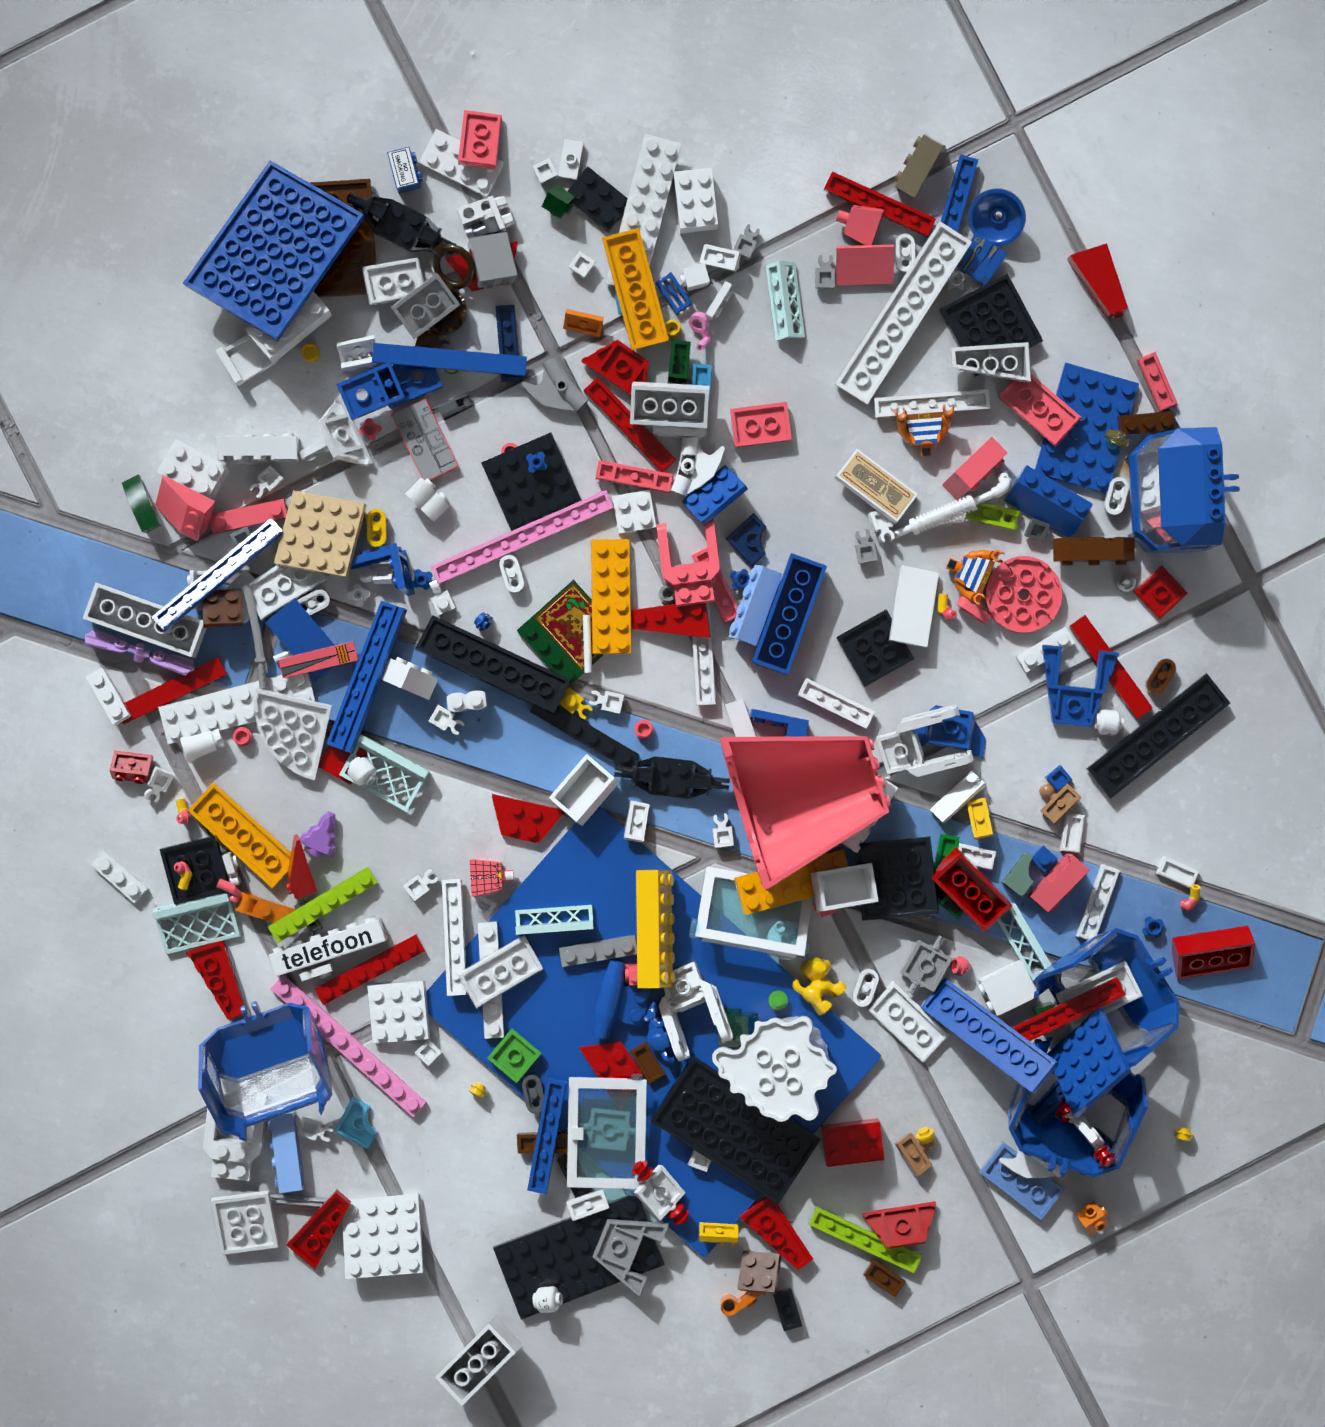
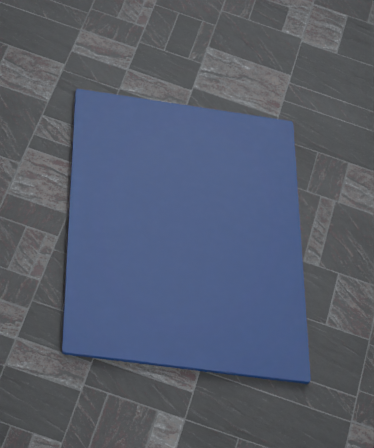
[426,806,881,1257]

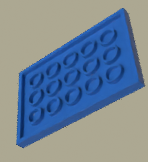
[1035,362,1139,494]

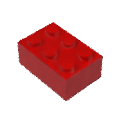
[821,1118,885,1167]

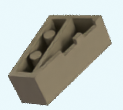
[894,134,945,198]

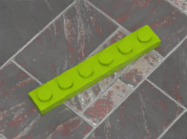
[268,867,378,943]
[808,1206,922,1273]

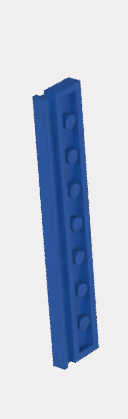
[326,601,407,754]

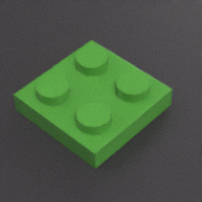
[487,1028,542,1083]

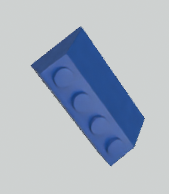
[1004,465,1093,537]

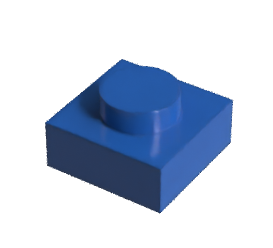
[1031,845,1058,872]

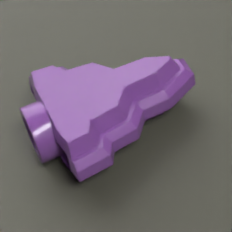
[300,811,337,858]

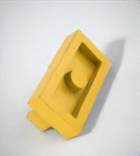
[967,798,994,839]
[699,1222,738,1247]

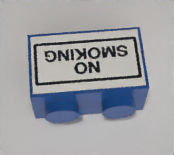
[387,147,423,194]

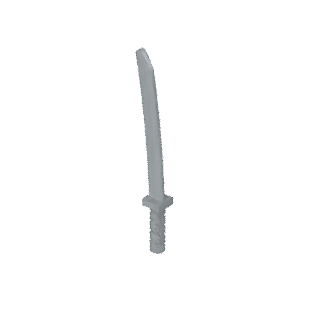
[242,583,267,689]

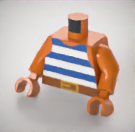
[894,404,954,457]
[946,550,1005,607]

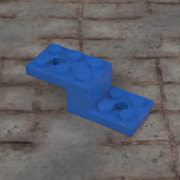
[337,362,443,421]
[749,709,809,737]

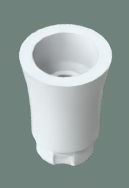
[180,729,225,763]

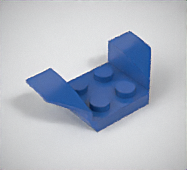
[915,705,986,757]

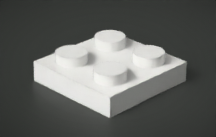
[612,490,656,534]

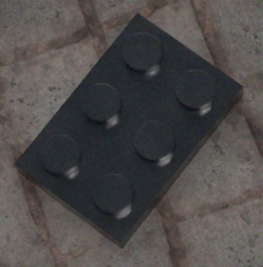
[567,166,628,233]

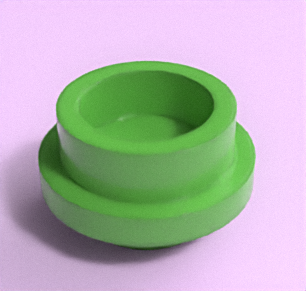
[768,990,788,1010]

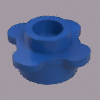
[526,452,547,473]
[412,569,433,590]
[730,569,750,590]
[474,612,493,632]
[1142,916,1164,938]

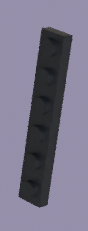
[530,705,638,767]

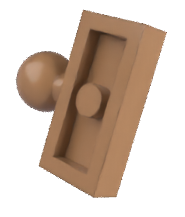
[1039,784,1082,825]
[895,1133,936,1176]

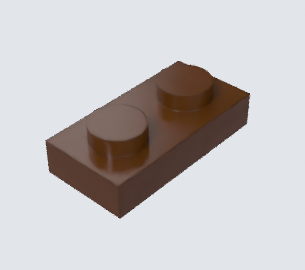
[863,1258,906,1297]

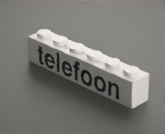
[269,916,388,977]

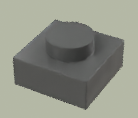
[1024,517,1050,543]

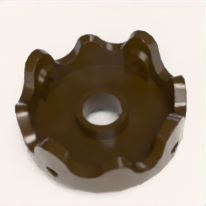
[428,285,467,335]

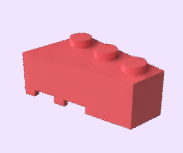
[942,437,1008,501]
[1028,853,1090,912]

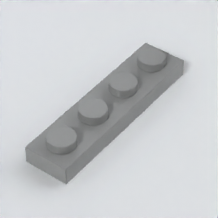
[559,935,637,967]

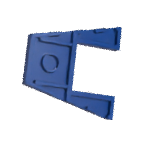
[1042,644,1119,727]

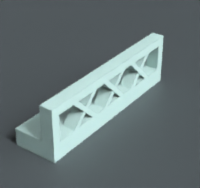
[766,261,805,341]
[997,903,1051,981]
[515,905,594,935]

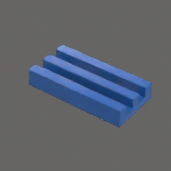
[655,272,693,315]

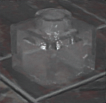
[471,895,497,921]

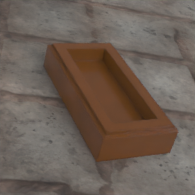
[629,1041,666,1084]

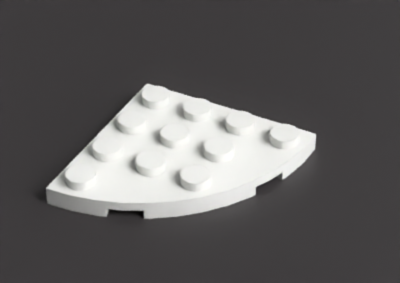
[254,688,332,780]

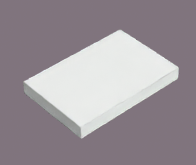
[362,258,424,306]

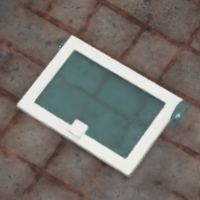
[689,867,813,958]
[567,1074,647,1196]

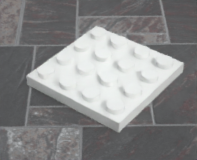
[342,1194,424,1279]

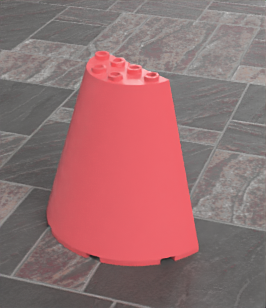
[720,736,891,890]

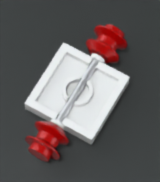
[1056,1102,1115,1167]
[632,1161,689,1225]

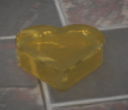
[1104,429,1130,448]

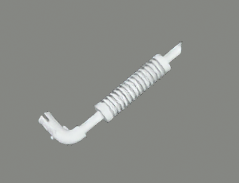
[893,468,1012,538]

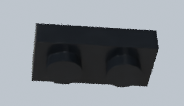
[773,1287,802,1332]

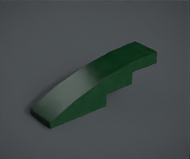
[667,340,691,385]

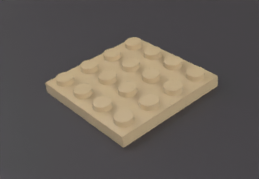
[274,490,367,578]

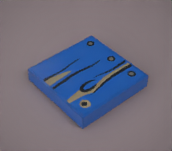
[957,232,1007,285]

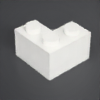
[382,657,438,700]

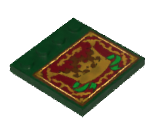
[517,579,605,687]

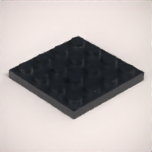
[939,273,1043,377]
[481,432,581,531]
[854,836,939,921]

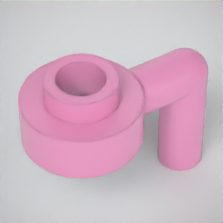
[689,312,712,351]

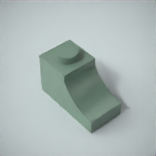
[1001,851,1034,897]

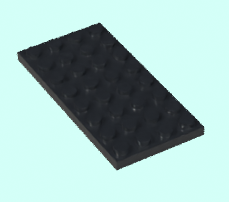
[650,1055,821,1204]
[493,1193,665,1320]

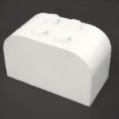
[435,1317,523,1406]

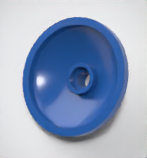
[968,188,1026,246]

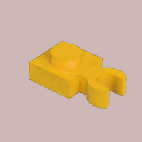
[560,688,593,720]

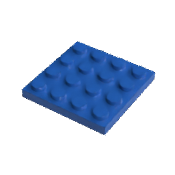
[1047,1008,1132,1117]

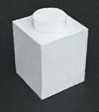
[680,263,710,291]

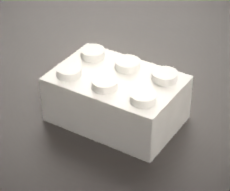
[674,168,718,234]
[157,439,230,500]
[549,754,620,826]
[810,863,878,911]

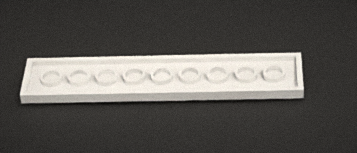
[835,221,972,405]

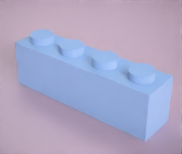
[729,565,782,646]
[267,1111,305,1193]

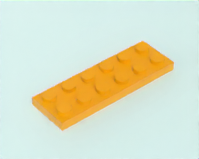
[602,228,669,351]
[591,539,631,654]
[187,782,291,888]
[734,849,848,916]

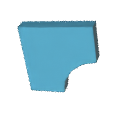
[334,1097,378,1149]

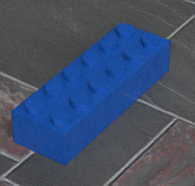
[751,553,827,675]

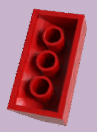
[932,847,1013,932]
[1172,926,1255,980]

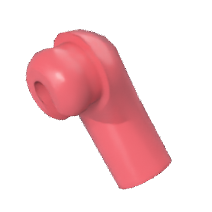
[217,879,242,903]

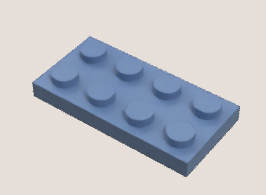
[979,1141,1064,1220]

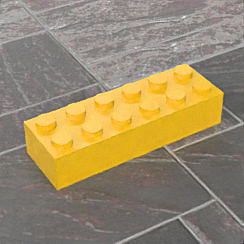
[636,870,675,988]

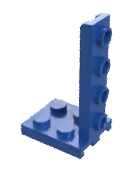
[325,543,415,596]

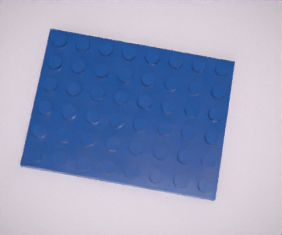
[183,160,365,341]

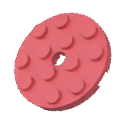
[985,556,1062,633]

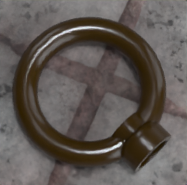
[432,241,476,289]

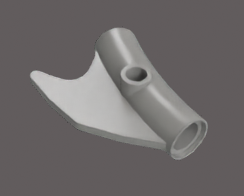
[522,357,589,412]

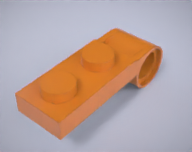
[235,891,296,923]
[720,1291,767,1316]

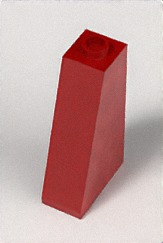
[1067,243,1128,319]

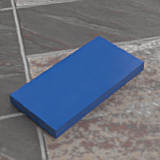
[265,598,335,681]

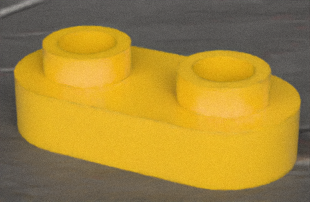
[367,509,387,547]

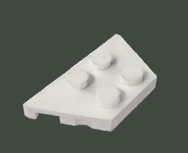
[317,397,373,466]

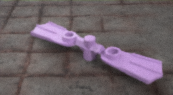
[85,629,194,676]

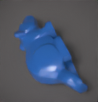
[644,1001,675,1064]

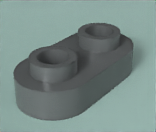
[522,1074,544,1114]

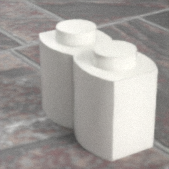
[405,478,450,522]
[447,690,488,712]

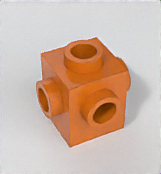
[1075,1201,1109,1236]

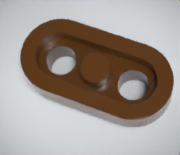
[1145,659,1176,694]

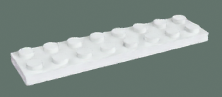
[606,133,682,286]
[158,672,316,744]

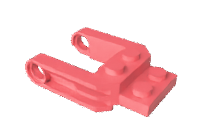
[656,518,721,607]

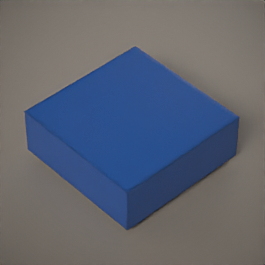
[1045,765,1073,792]

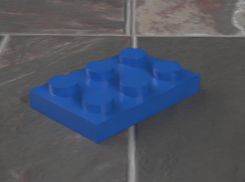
[681,465,748,526]

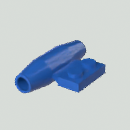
[593,960,651,1039]

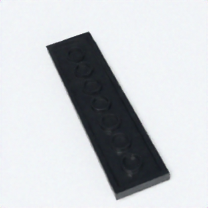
[415,615,571,715]
[1086,673,1231,799]

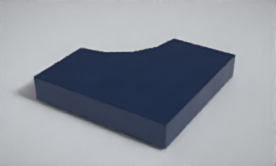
[726,513,767,567]

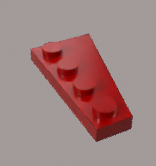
[631,603,711,638]
[186,940,245,1020]
[286,1189,351,1269]
[739,1197,813,1270]

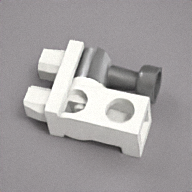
[457,195,514,240]

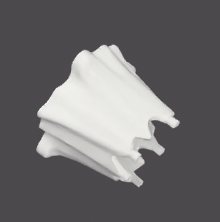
[712,1016,837,1122]

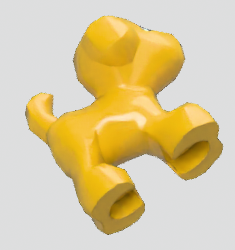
[792,957,847,1016]

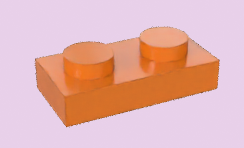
[563,309,604,337]

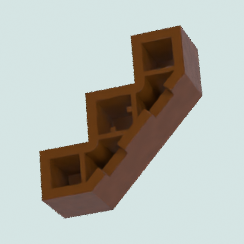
[1053,537,1135,566]

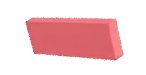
[1137,352,1178,412]

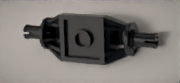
[347,192,456,255]
[614,756,730,799]

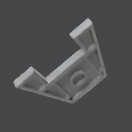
[593,1219,669,1297]

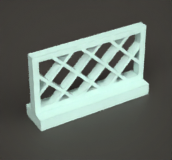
[339,734,430,812]
[152,892,241,954]

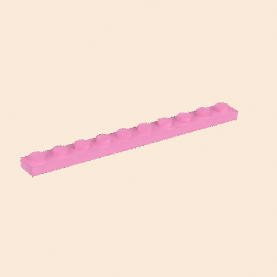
[431,490,614,584]
[270,974,426,1117]

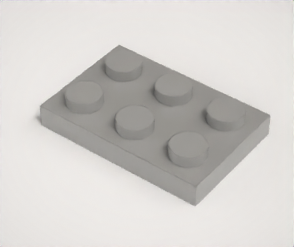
[390,273,460,339]

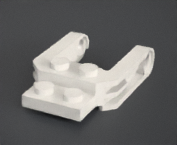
[876,705,974,777]
[659,962,733,1061]
[203,1090,269,1181]

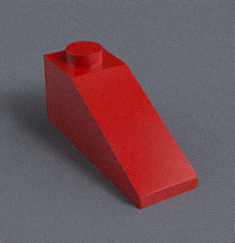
[286,834,317,899]

